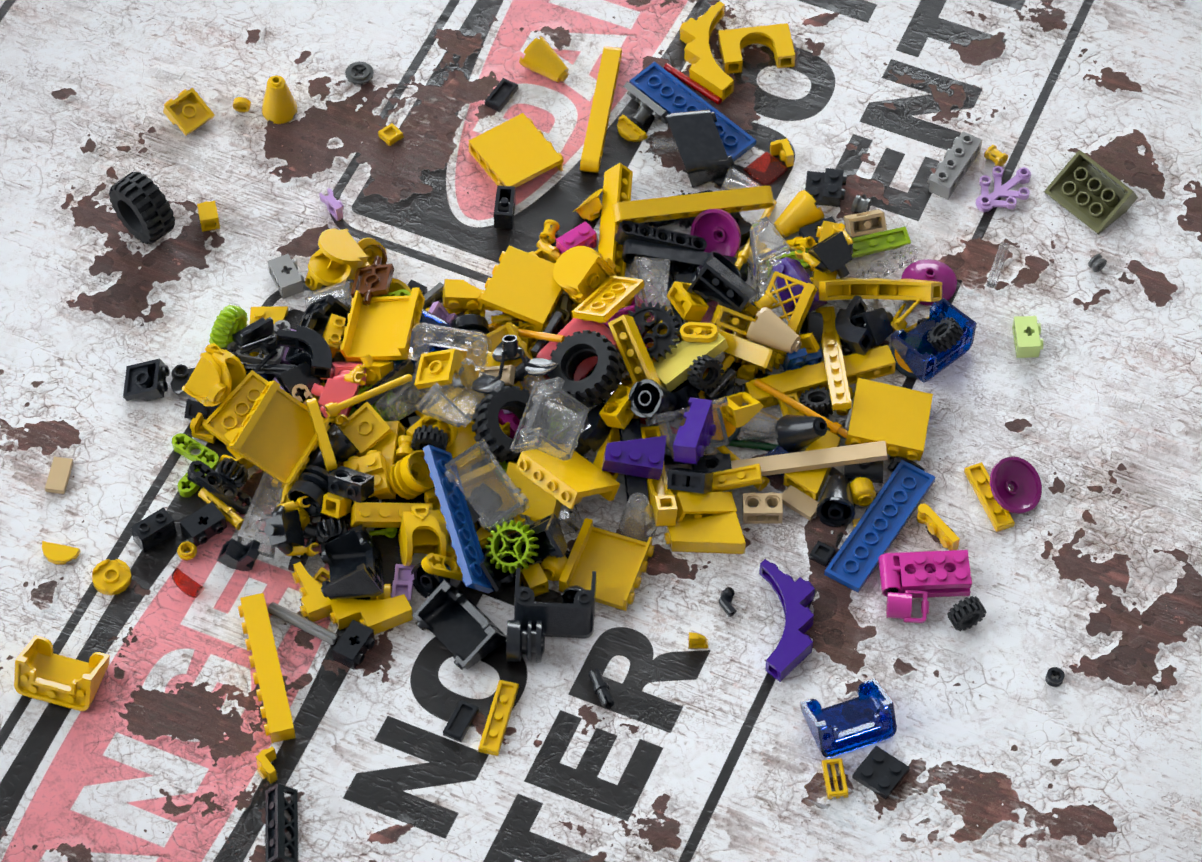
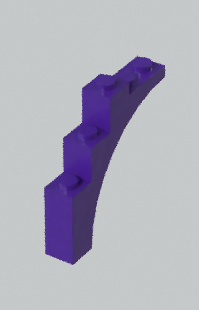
[759,559,815,682]

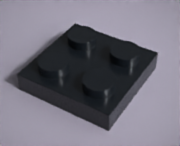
[852,746,910,800]

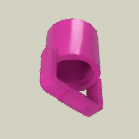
[886,590,929,623]

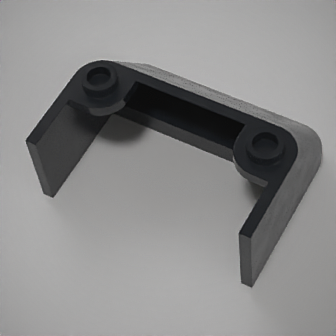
[480,513,568,591]
[514,568,597,638]

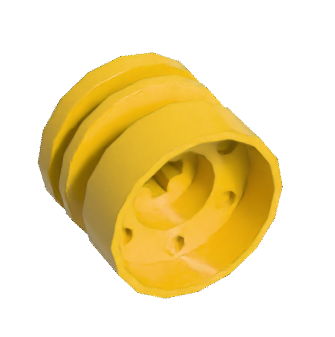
[388,450,434,499]

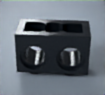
[328,466,374,503]
[667,467,713,494]

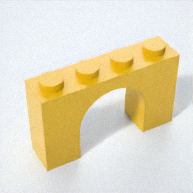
[718,23,795,74]

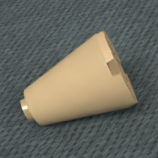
[747,307,802,353]

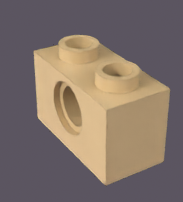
[843,209,887,237]

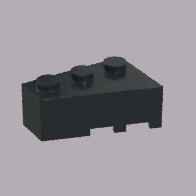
[687,257,758,313]

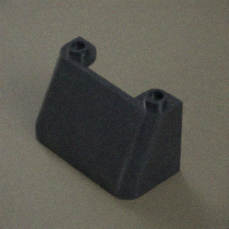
[666,109,734,188]
[285,294,351,367]
[320,524,384,600]
[412,580,507,670]

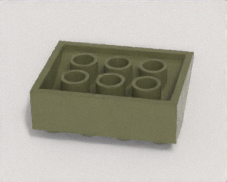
[1044,150,1138,234]

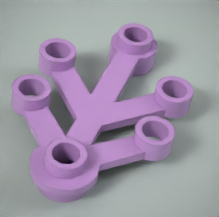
[976,166,1031,212]

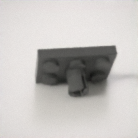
[623,81,669,125]

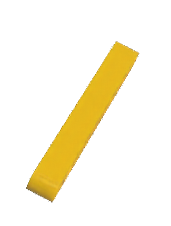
[580,46,622,173]
[612,186,774,225]

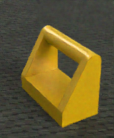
[719,392,763,428]

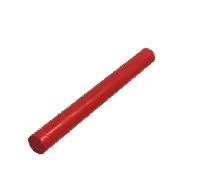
[663,63,722,105]

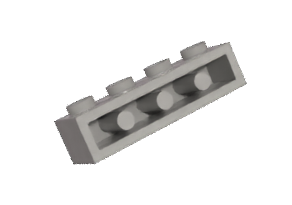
[928,131,982,200]

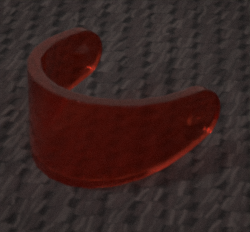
[172,568,205,598]

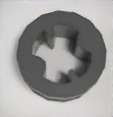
[1088,254,1107,272]

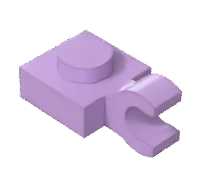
[319,188,344,221]

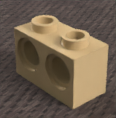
[742,492,783,524]

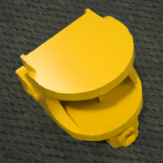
[305,228,370,290]
[553,246,617,304]
[182,343,246,406]
[398,505,457,566]

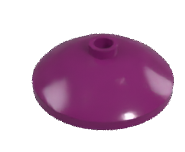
[690,209,741,257]
[901,259,957,306]
[990,456,1042,514]

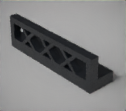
[265,783,298,862]

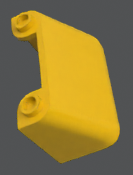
[14,635,110,711]

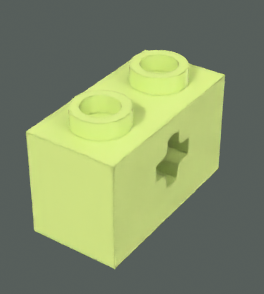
[1012,316,1043,358]

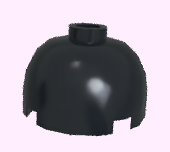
[411,563,451,598]

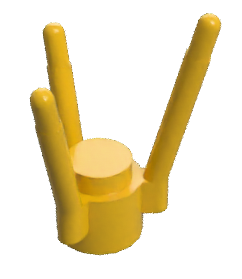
[890,299,933,336]

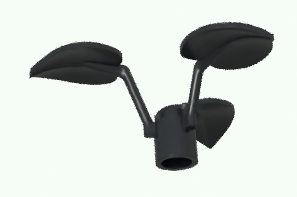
[471,335,559,394]

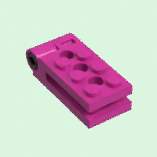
[878,550,972,598]

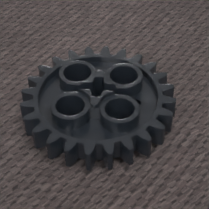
[628,302,681,362]

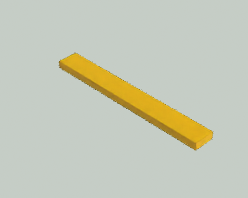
[815,306,852,410]

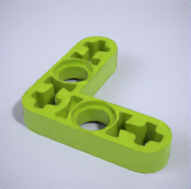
[172,433,220,497]

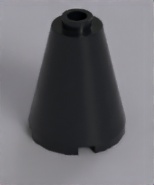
[629,379,677,418]
[775,415,827,453]
[305,423,359,471]
[816,474,855,528]

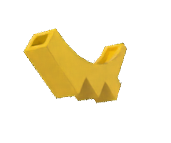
[679,1,734,101]
[819,277,942,302]
[292,562,413,635]

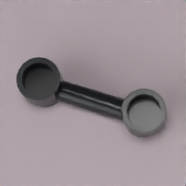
[288,524,316,572]

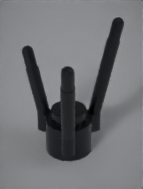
[240,334,280,373]

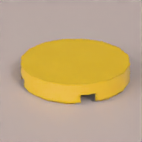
[92,559,132,595]

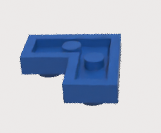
[782,348,823,372]

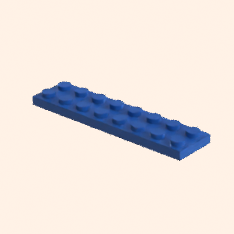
[629,62,756,162]
[423,445,494,594]
[824,460,936,593]

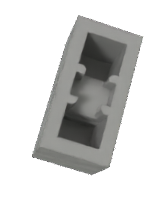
[268,254,305,299]

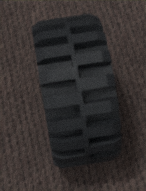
[109,172,175,244]
[547,330,624,407]
[472,386,549,464]

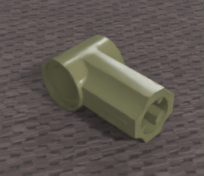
[553,294,574,327]

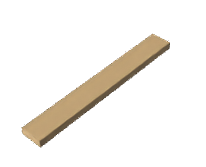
[731,441,888,476]

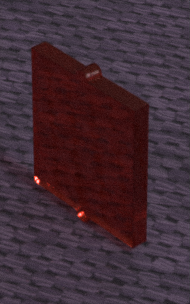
[744,151,788,186]

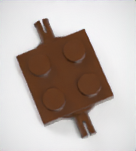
[351,256,394,306]

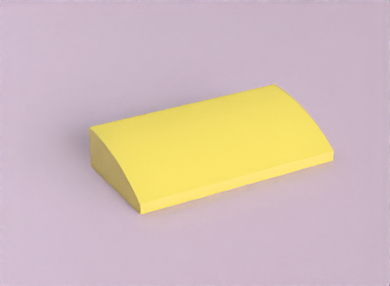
[653,332,729,392]

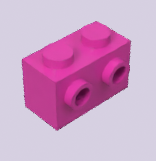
[556,221,597,254]

